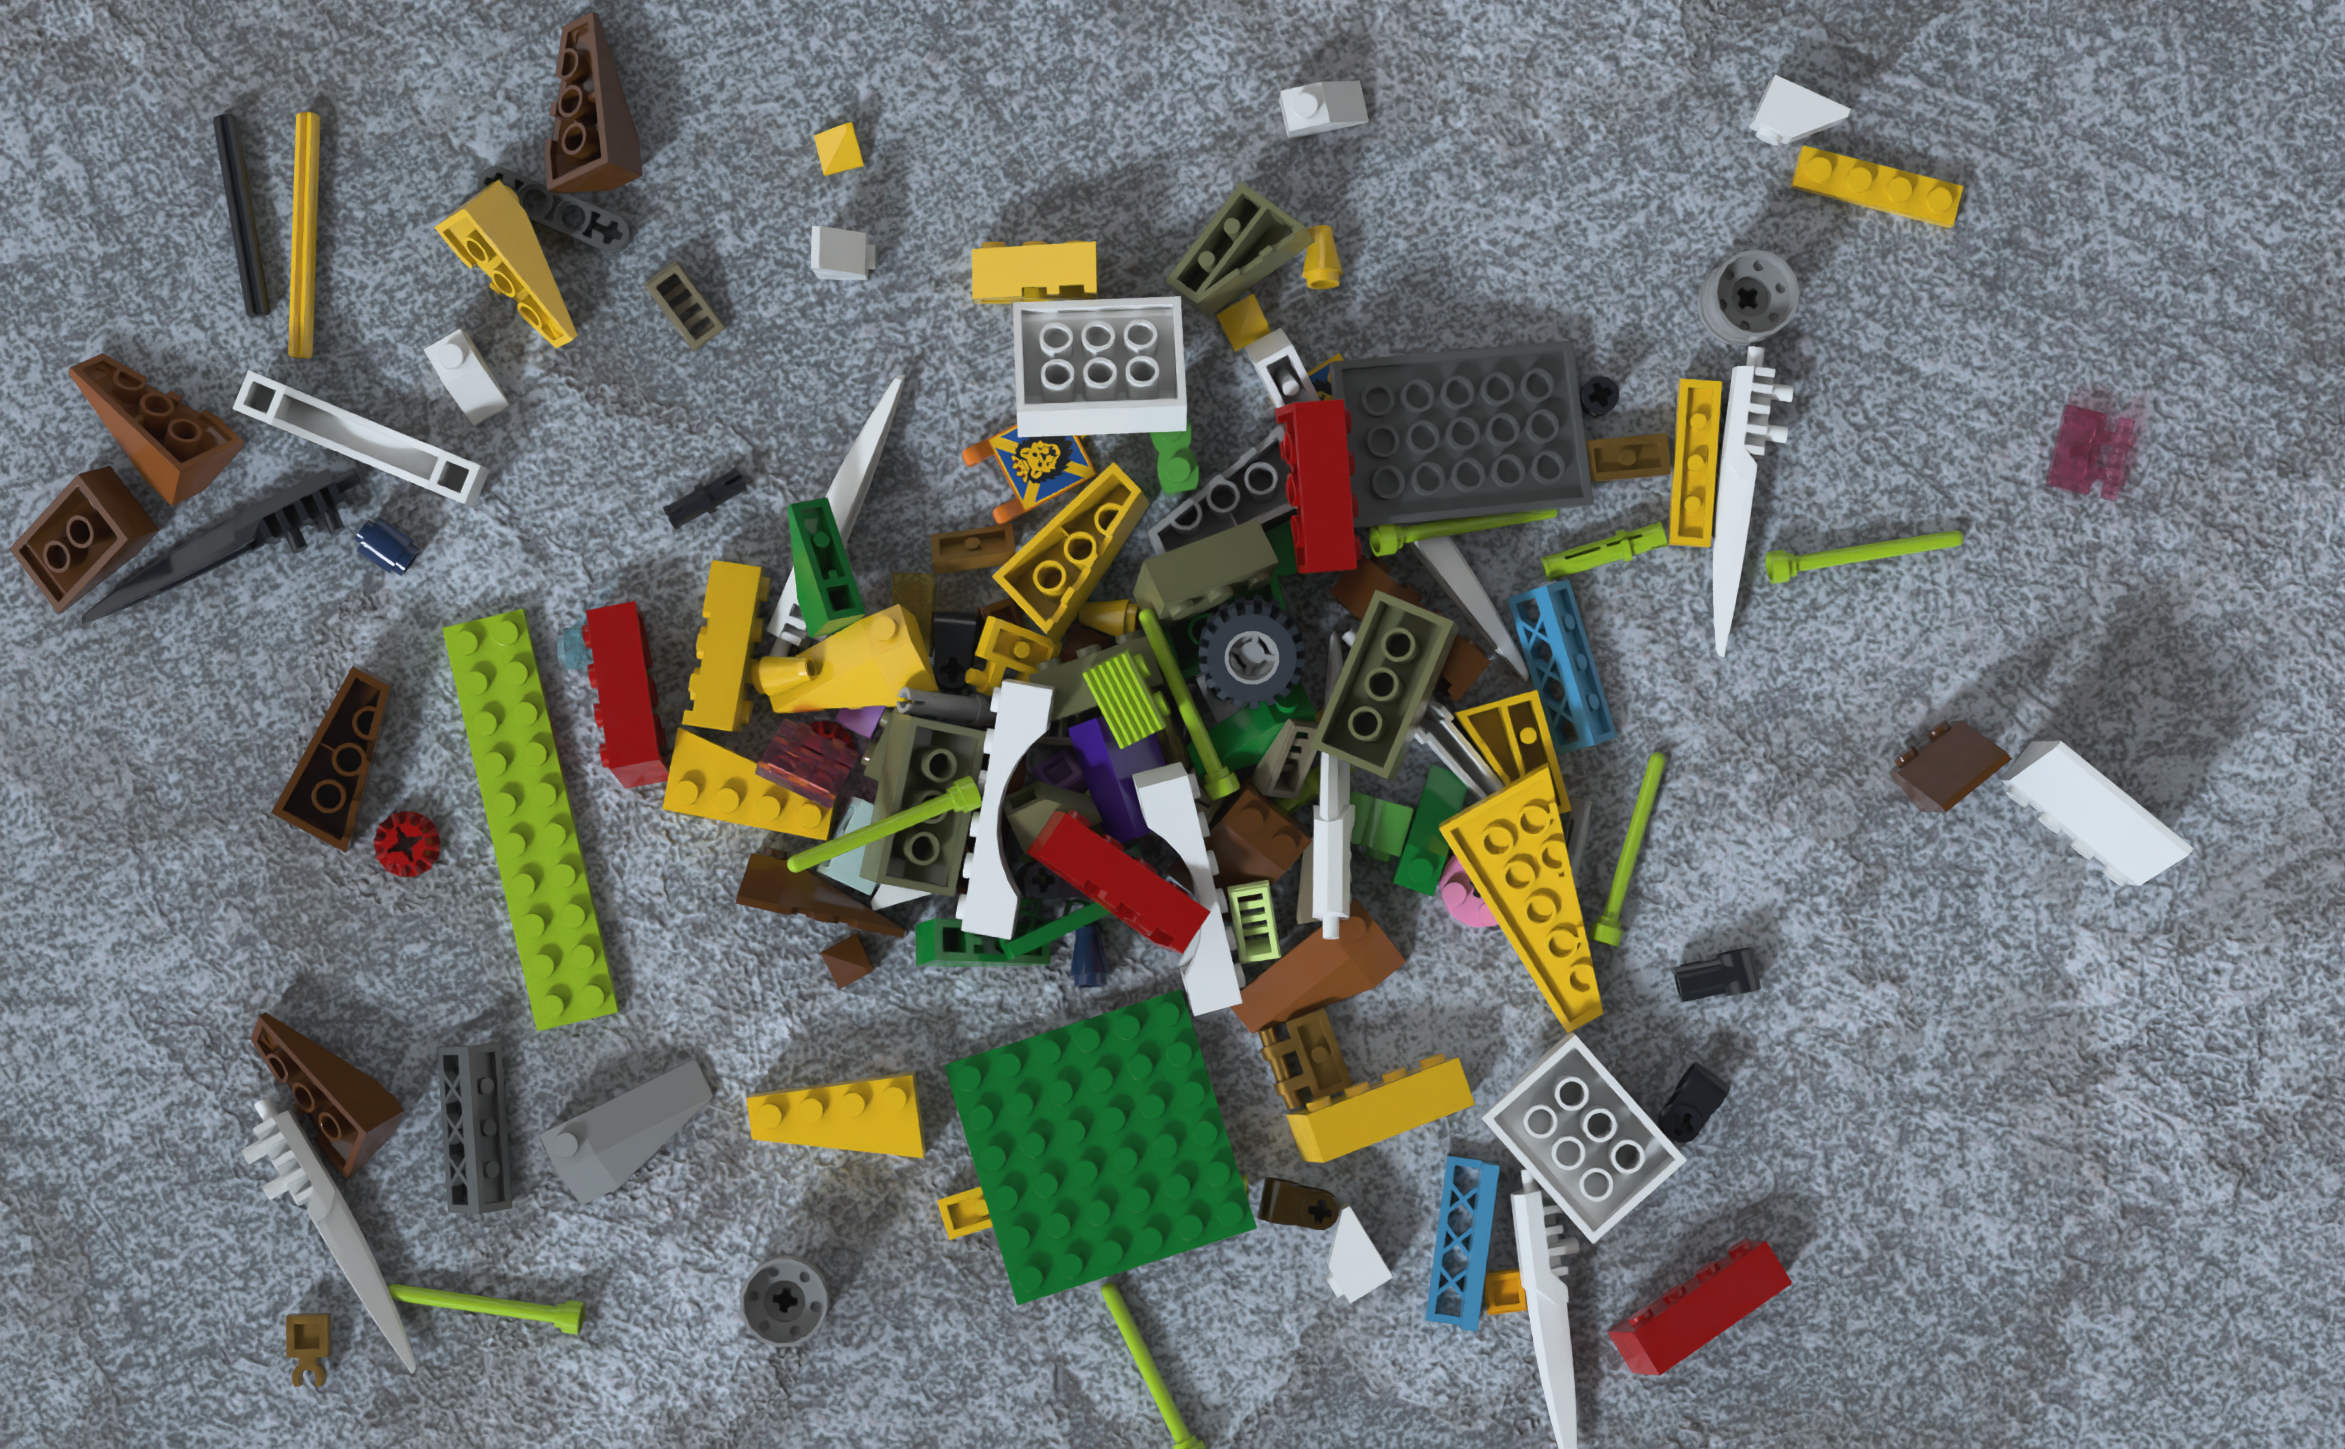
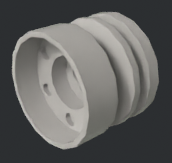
[1697,249,1800,347]
[740,1254,830,1347]

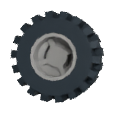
[1199,594,1305,709]

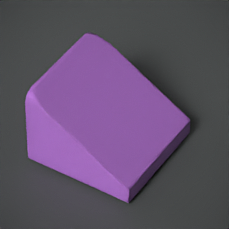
[835,705,886,740]
[1032,746,1088,794]

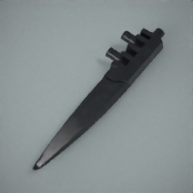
[82,468,361,624]

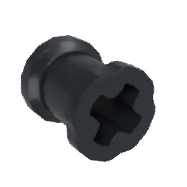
[1580,376,1620,417]

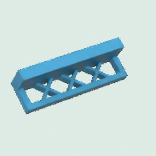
[1507,579,1617,756]
[1425,1155,1500,1332]

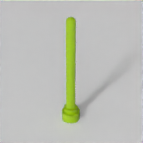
[1369,509,1559,556]
[1765,530,1964,584]
[1139,608,1241,801]
[1587,752,1666,947]
[787,775,982,873]
[1101,1282,1206,1449]
[388,1284,586,1335]

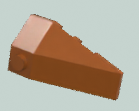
[69,353,244,506]
[1230,897,1407,1034]

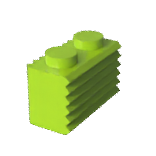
[1082,648,1171,749]

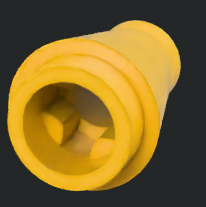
[1302,225,1343,290]
[1079,599,1141,637]
[751,656,817,697]

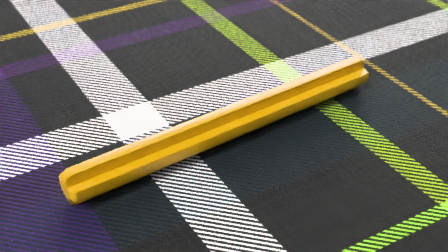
[288,112,321,359]

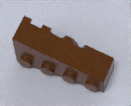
[1328,554,1492,702]
[271,664,395,853]

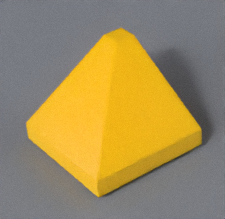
[814,122,864,177]
[1216,293,1271,352]

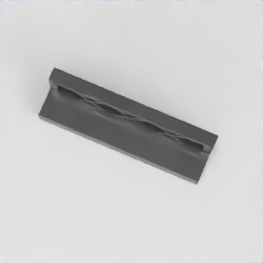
[437,1042,512,1214]

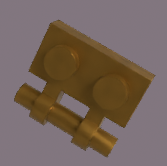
[1258,1007,1353,1110]

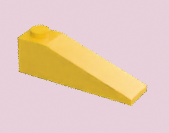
[434,179,578,348]
[769,604,939,714]

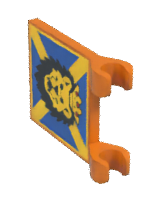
[962,424,1098,525]

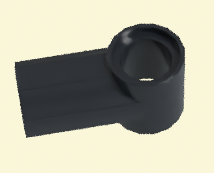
[1673,947,1761,1002]

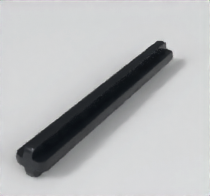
[213,114,270,318]

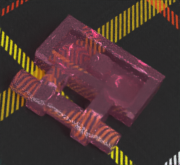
[2045,404,2136,502]
[755,718,860,809]

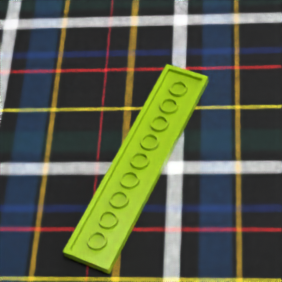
[442,609,620,1032]

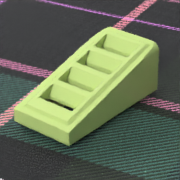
[1227,880,1281,964]

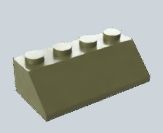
[859,713,987,897]

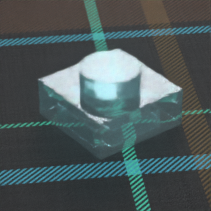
[557,627,588,671]

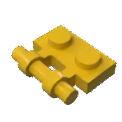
[965,616,1063,696]

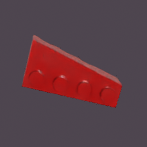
[1275,399,1362,574]
[582,601,671,789]
[1027,809,1211,954]
[1607,1238,1792,1376]

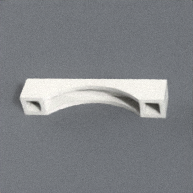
[232,370,490,508]
[956,679,1057,940]
[1132,762,1246,1016]

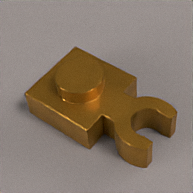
[286,1313,332,1387]

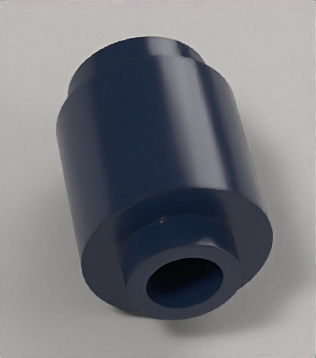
[355,518,420,577]

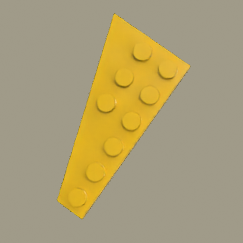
[1439,762,1603,1034]

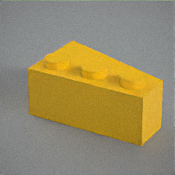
[972,240,1098,304]
[1453,690,1572,814]

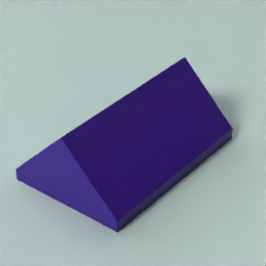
[1067,715,1167,843]

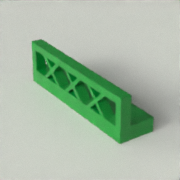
[997,845,1158,960]

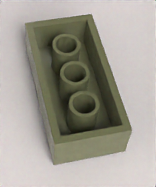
[1310,590,1460,782]

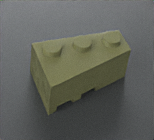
[1165,182,1315,318]
[1133,518,1279,632]
[1029,630,1168,722]

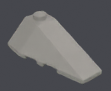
[539,1058,714,1205]

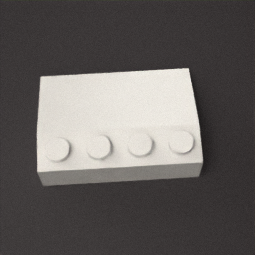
[1013,296,1187,437]
[2000,741,2194,886]
[1481,1032,1687,1244]

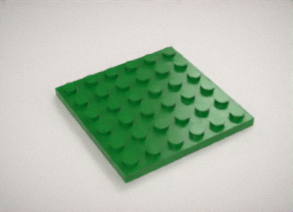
[944,989,1257,1306]

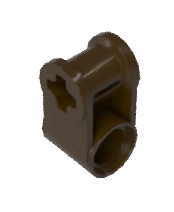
[1257,1177,1339,1230]

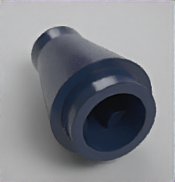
[1069,926,1111,988]

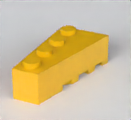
[992,462,1150,645]
[682,560,771,733]
[662,727,839,841]
[1285,1053,1475,1163]
[746,1071,927,1158]

